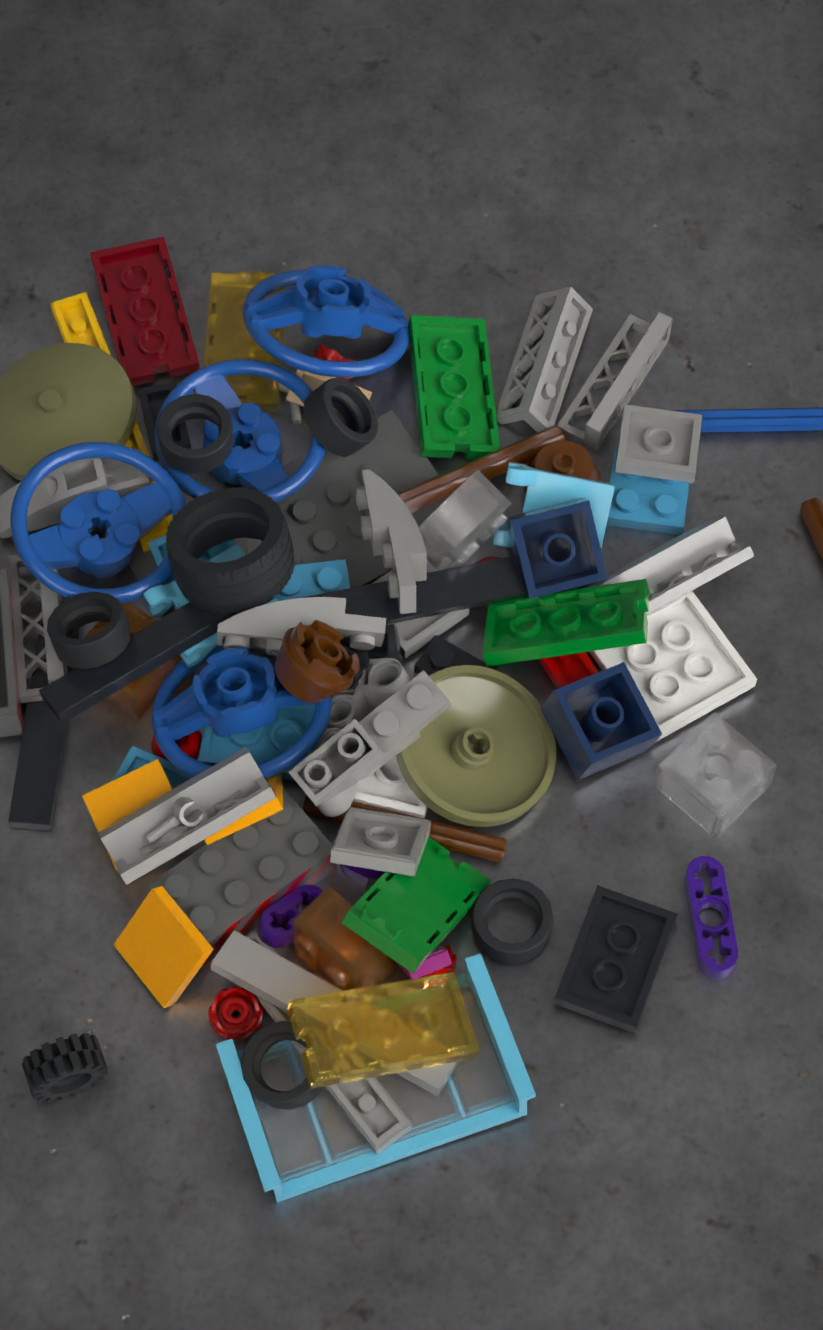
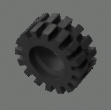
[22,1033,108,1102]

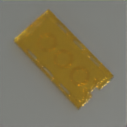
[203,270,287,412]
[287,972,480,1089]

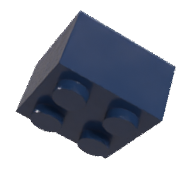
[505,498,608,599]
[540,662,662,780]

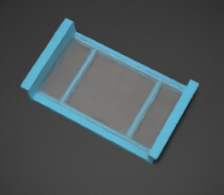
[216,953,536,1203]

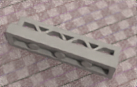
[496,286,593,433]
[557,312,673,452]
[586,514,754,616]
[8,554,68,703]
[98,747,276,885]

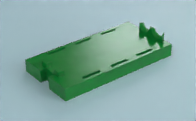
[408,315,500,459]
[482,579,650,668]
[342,837,492,974]

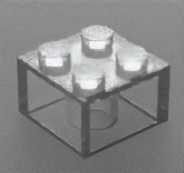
[418,469,512,571]
[654,712,777,840]

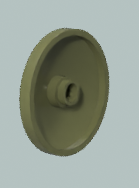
[0,343,137,481]
[396,665,557,827]

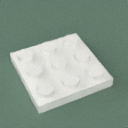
[589,591,757,742]

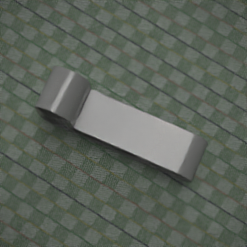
[309,658,411,817]

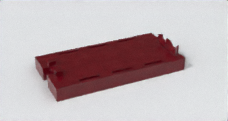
[90,236,200,386]

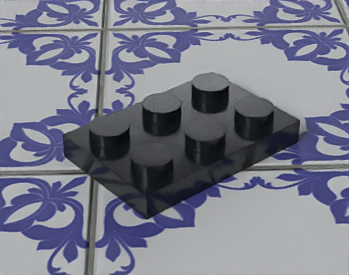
[554,885,678,1033]

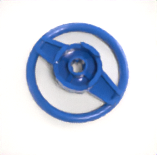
[243,265,410,377]
[155,359,326,502]
[10,442,186,604]
[152,645,332,779]

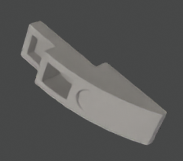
[0,449,150,539]
[355,469,427,614]
[216,597,386,657]
[289,670,452,806]

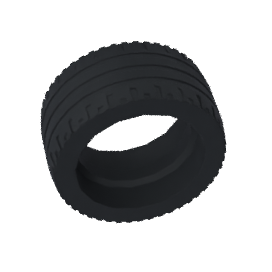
[166,487,295,614]

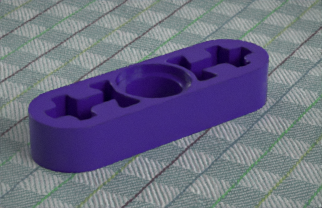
[684,856,738,978]

